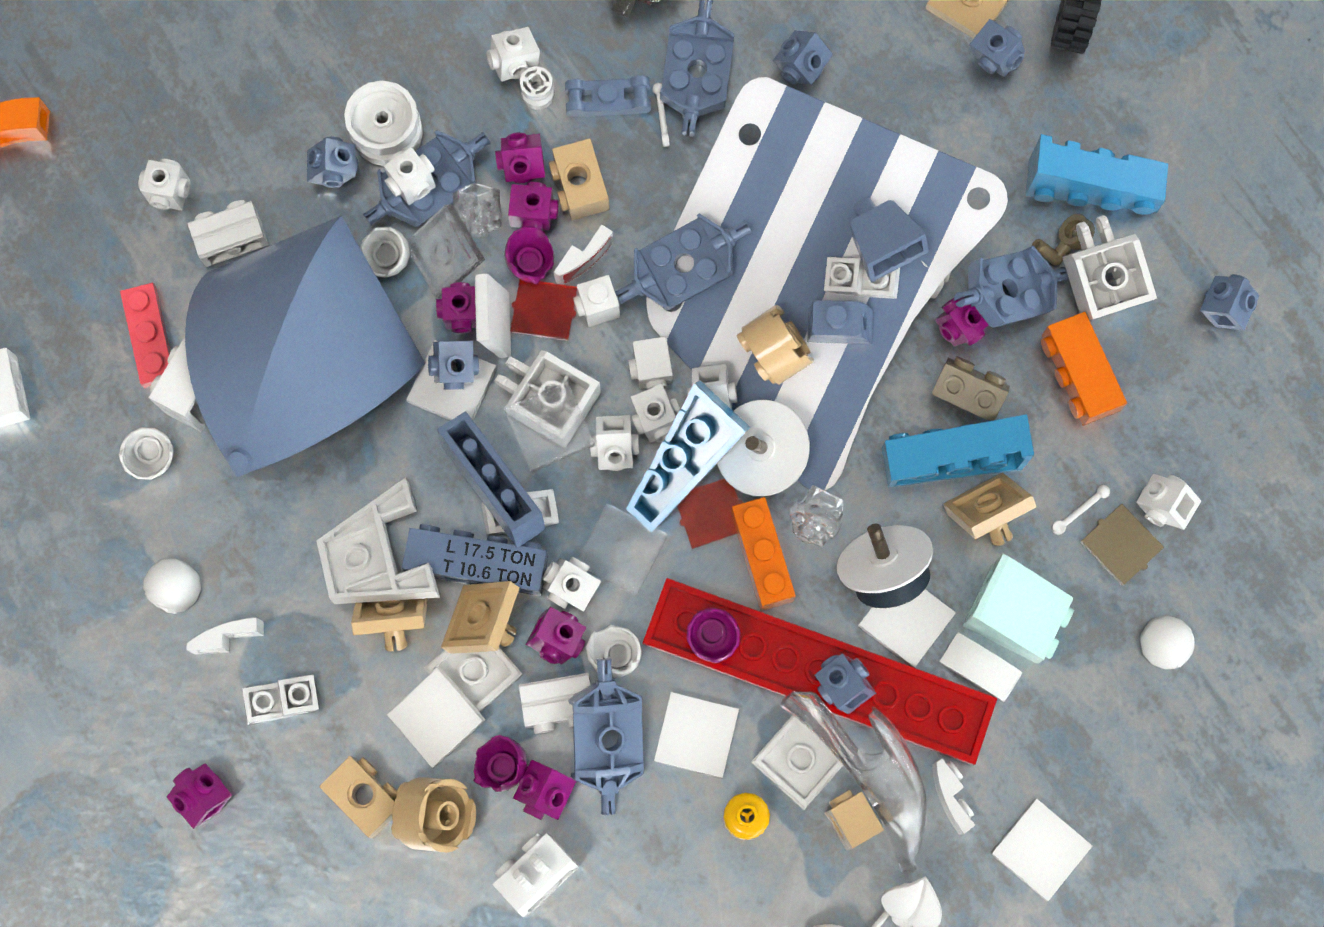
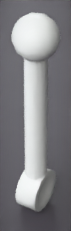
[652,82,669,147]
[1052,485,1110,535]

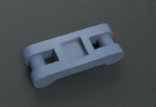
[565,75,651,117]

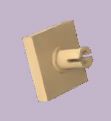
[926,0,1009,39]
[943,472,1037,546]
[441,581,520,654]
[351,598,428,651]

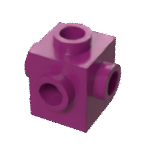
[495,132,545,184]
[508,182,559,231]
[436,282,476,333]
[935,298,989,347]
[525,606,586,665]
[513,759,576,820]
[167,763,232,829]

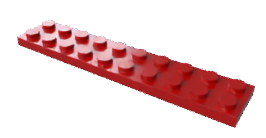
[642,578,997,766]

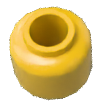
[723,792,770,840]

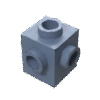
[969,19,1025,78]
[773,30,833,85]
[307,136,358,188]
[1200,274,1259,330]
[428,341,479,390]
[815,653,876,714]

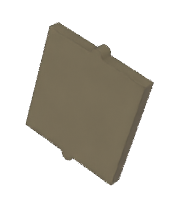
[1081,504,1164,586]

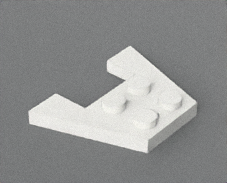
[316,477,440,604]

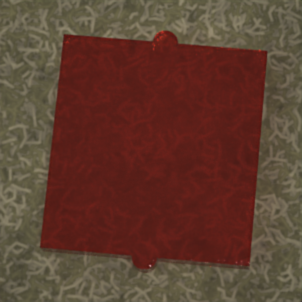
[510,279,577,341]
[677,479,743,549]

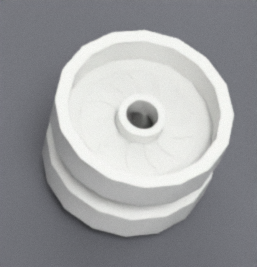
[344,80,423,166]

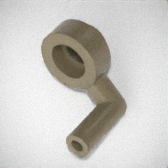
[1032,214,1095,266]

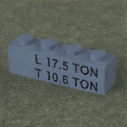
[437,411,546,548]
[402,524,549,596]

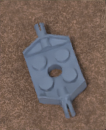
[660,0,734,137]
[363,130,491,227]
[615,213,752,311]
[954,246,1069,328]
[568,658,644,815]

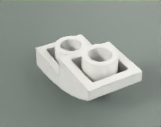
[824,257,900,299]
[939,632,1022,702]
[242,675,319,725]
[932,758,975,835]

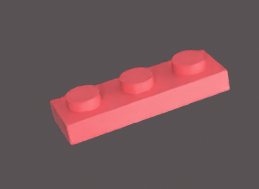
[120,282,171,388]

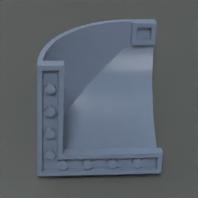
[185,216,425,477]

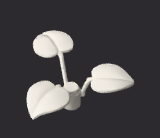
[812,876,942,927]

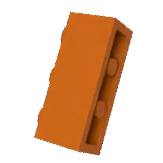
[1041,312,1128,426]
[731,497,796,612]

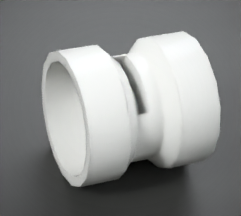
[520,66,554,110]

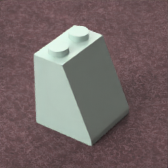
[962,554,1074,664]

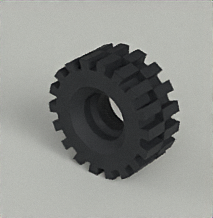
[1051,0,1102,54]

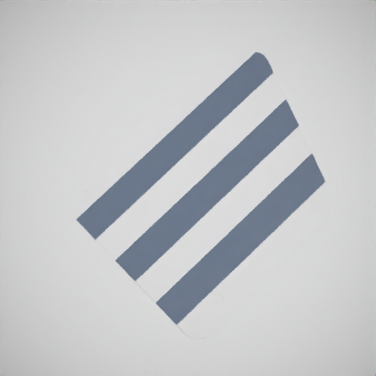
[646,77,1008,492]

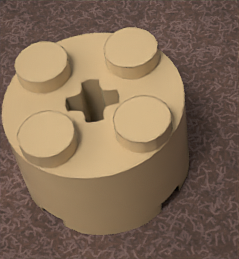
[736,305,814,385]
[391,777,476,853]

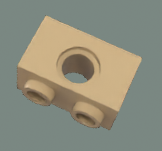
[548,138,610,220]
[319,756,397,839]
[825,790,884,850]

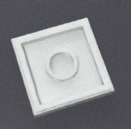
[475,273,511,358]
[407,340,497,421]
[858,589,956,668]
[424,647,523,713]
[387,667,486,768]
[654,692,739,778]
[751,710,851,810]
[990,799,1092,901]

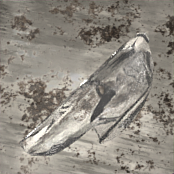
[780,692,928,873]

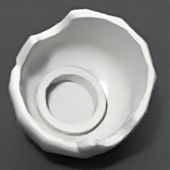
[360,227,410,278]
[119,427,174,480]
[143,558,201,613]
[1140,615,1195,669]
[586,625,642,678]

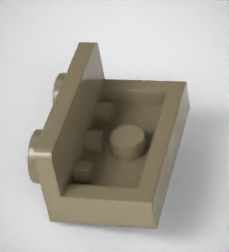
[932,356,1010,421]

